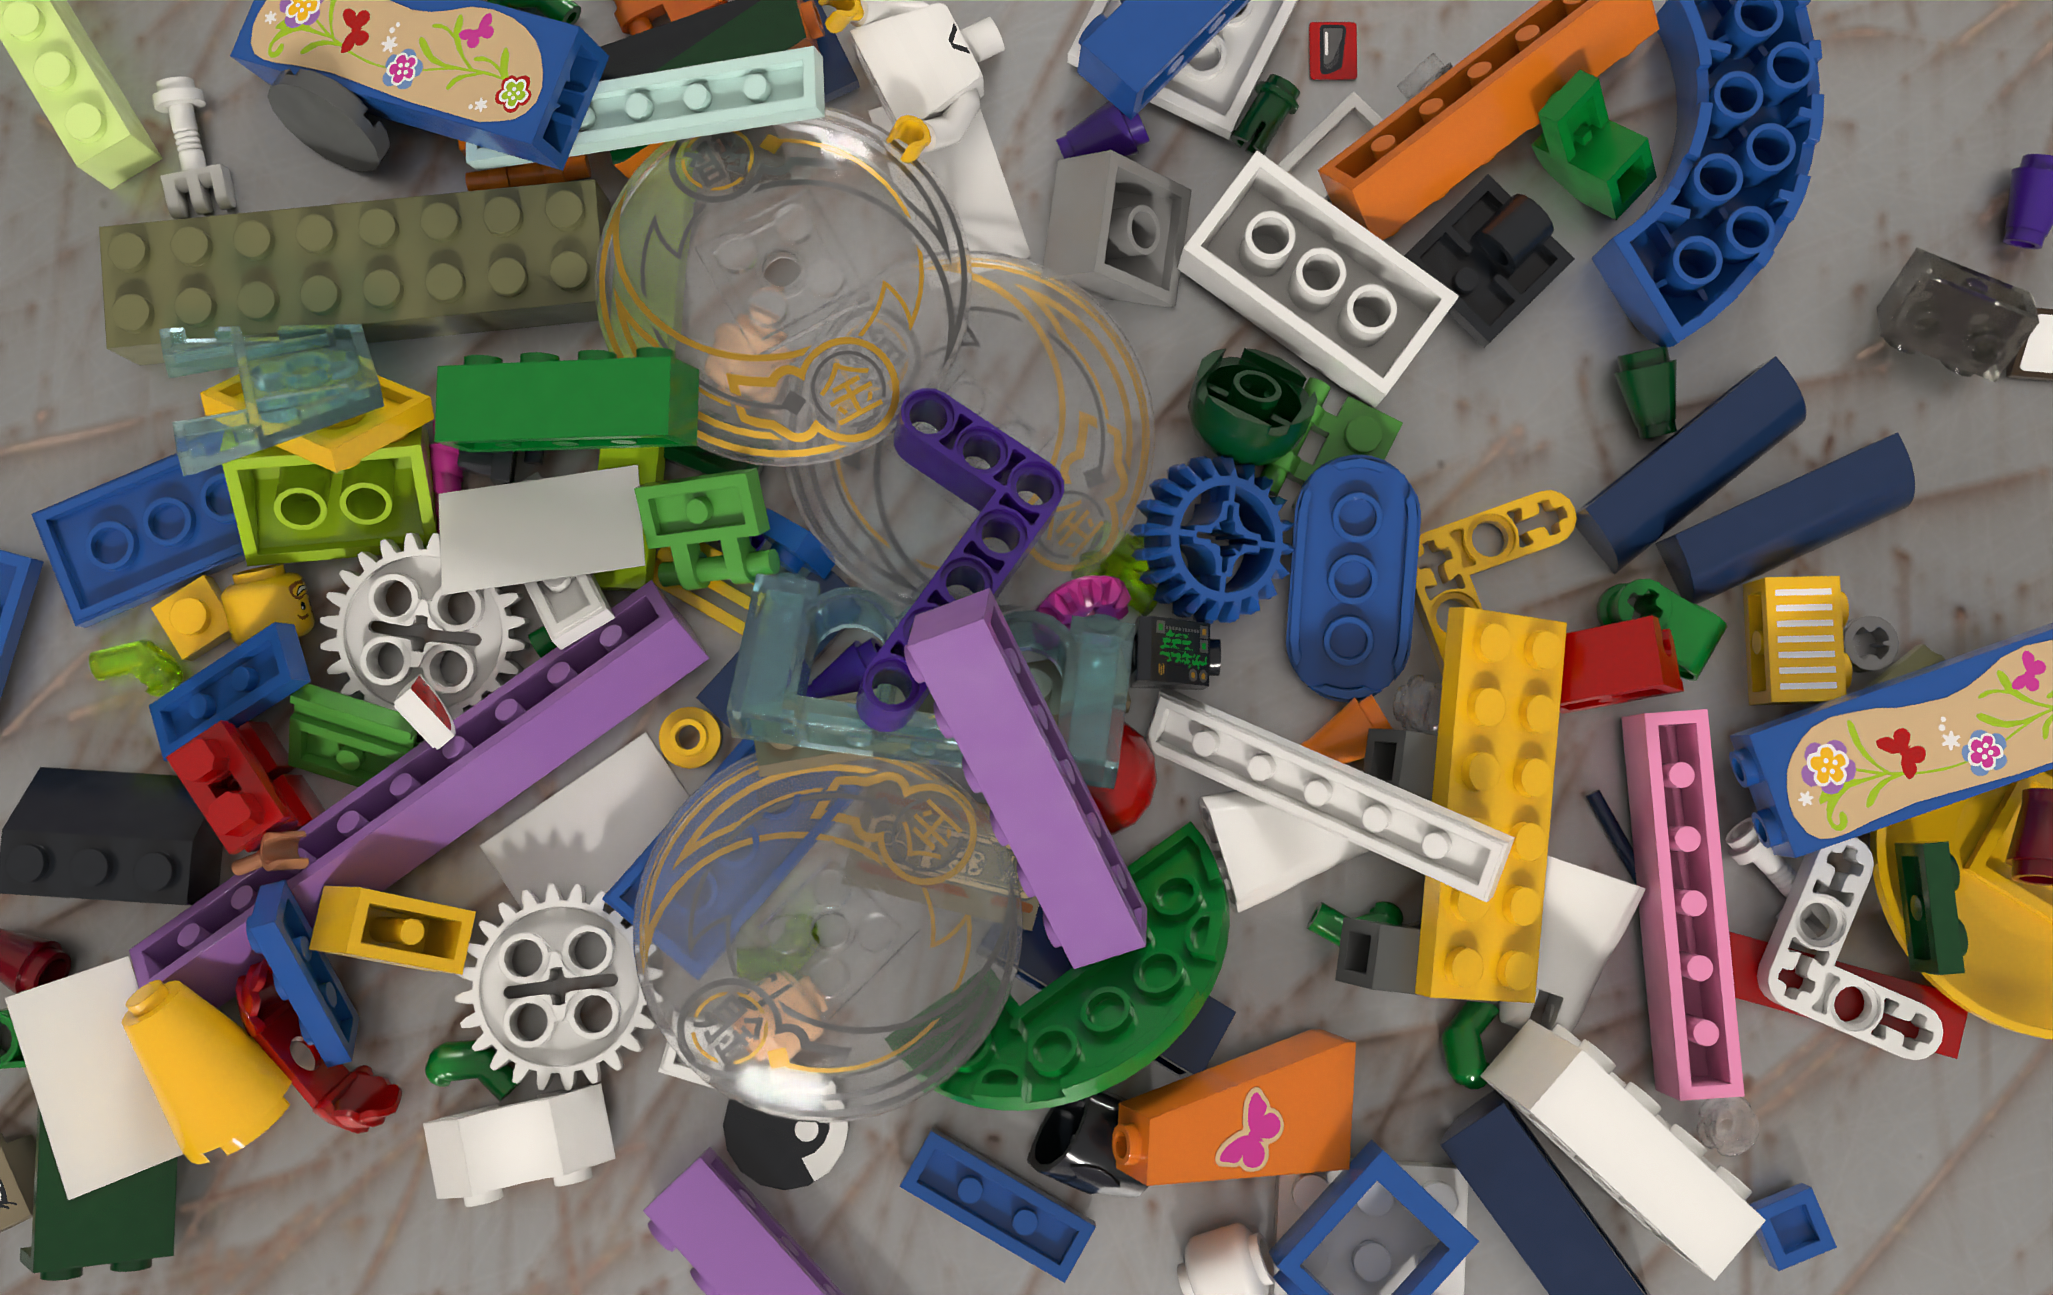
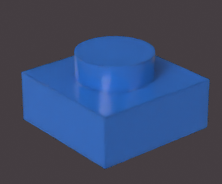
[761,508,838,579]
[1749,1183,1837,1271]

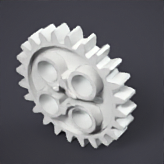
[320,533,530,720]
[455,884,666,1090]

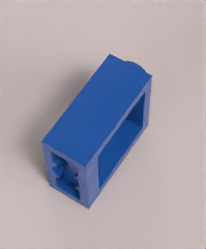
[1269,1139,1479,1295]

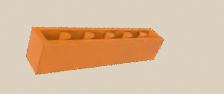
[1318,0,1660,241]

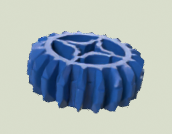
[1130,456,1296,624]

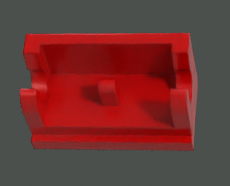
[1559,615,1684,714]

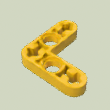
[1414,490,1577,679]

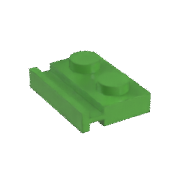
[288,683,420,787]

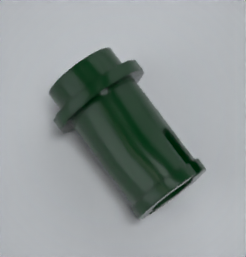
[1230,74,1300,155]

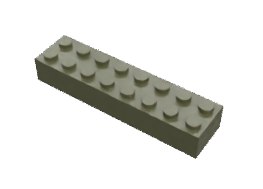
[99,179,617,365]

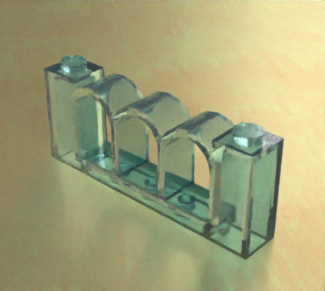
[726,573,1136,789]

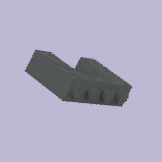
[1335,728,1498,1004]

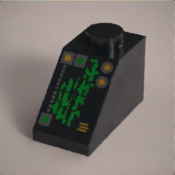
[1130,616,1221,690]

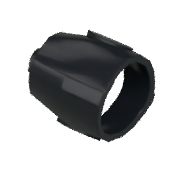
[1027,1090,1149,1198]

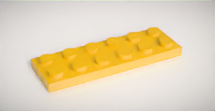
[1415,607,1567,1003]

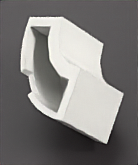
[423,1083,616,1207]

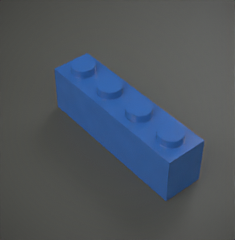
[1077,0,1251,120]

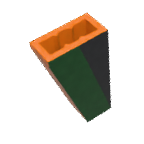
[600,0,825,180]

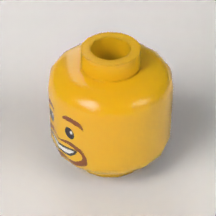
[221,564,315,646]

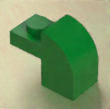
[1531,70,1657,220]

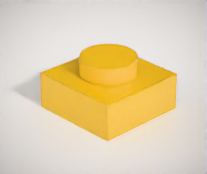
[151,575,231,661]

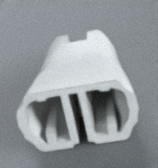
[1199,790,1370,914]
[1498,856,1646,1033]

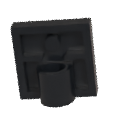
[1404,174,1575,348]

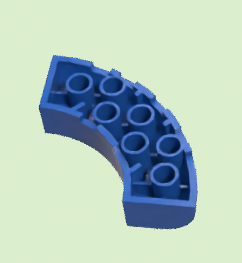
[1591,0,1824,347]

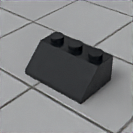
[0,767,223,905]

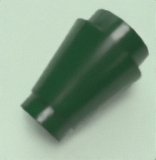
[1614,346,1677,439]

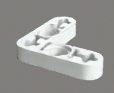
[1757,837,1943,1060]

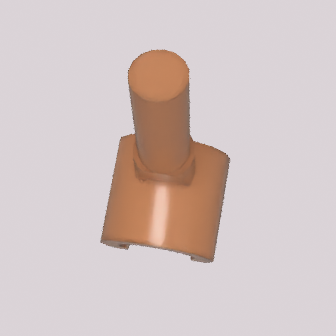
[231,831,309,876]

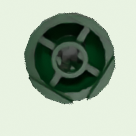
[1188,348,1317,466]

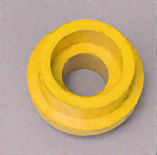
[659,707,722,769]

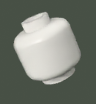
[1177,1223,1276,1295]

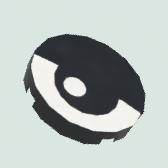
[723,1060,850,1190]

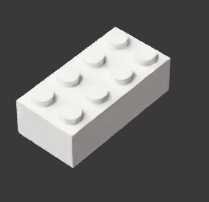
[1177,151,1459,408]
[1480,1019,1766,1281]

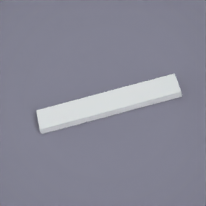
[1145,688,1515,902]

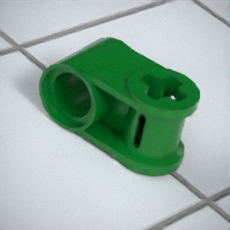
[1596,579,1727,681]

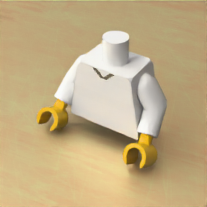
[818,0,1005,166]

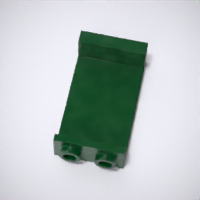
[20,1106,178,1281]

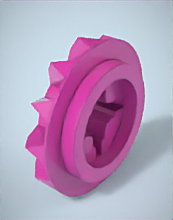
[1033,575,1131,646]

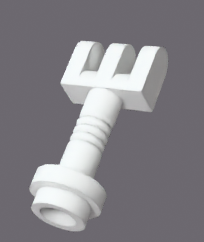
[152,77,236,219]
[1725,817,1841,950]

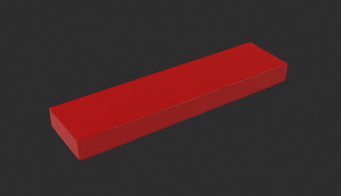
[1729,931,1968,1059]

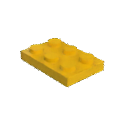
[200,344,434,473]

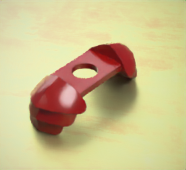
[235,958,402,1134]

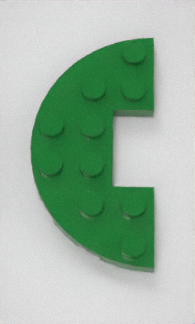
[885,821,1230,1111]

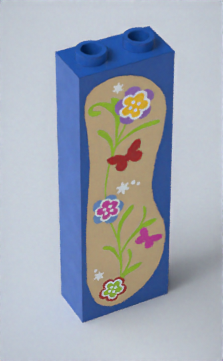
[230,0,610,171]
[1729,623,2053,858]

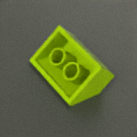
[221,423,438,567]

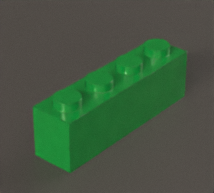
[434,347,699,452]

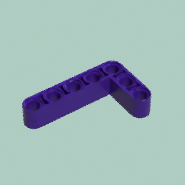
[856,388,1064,732]

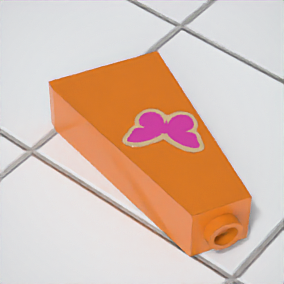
[1112,1029,1356,1186]

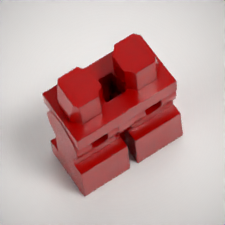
[166,720,326,854]

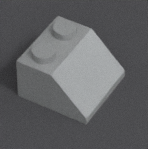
[1041,150,1191,307]

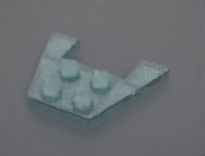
[159,324,384,476]

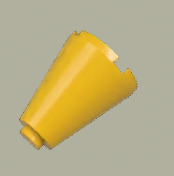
[122,980,292,1164]

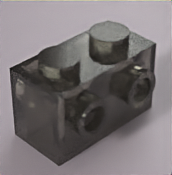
[1876,248,2040,382]

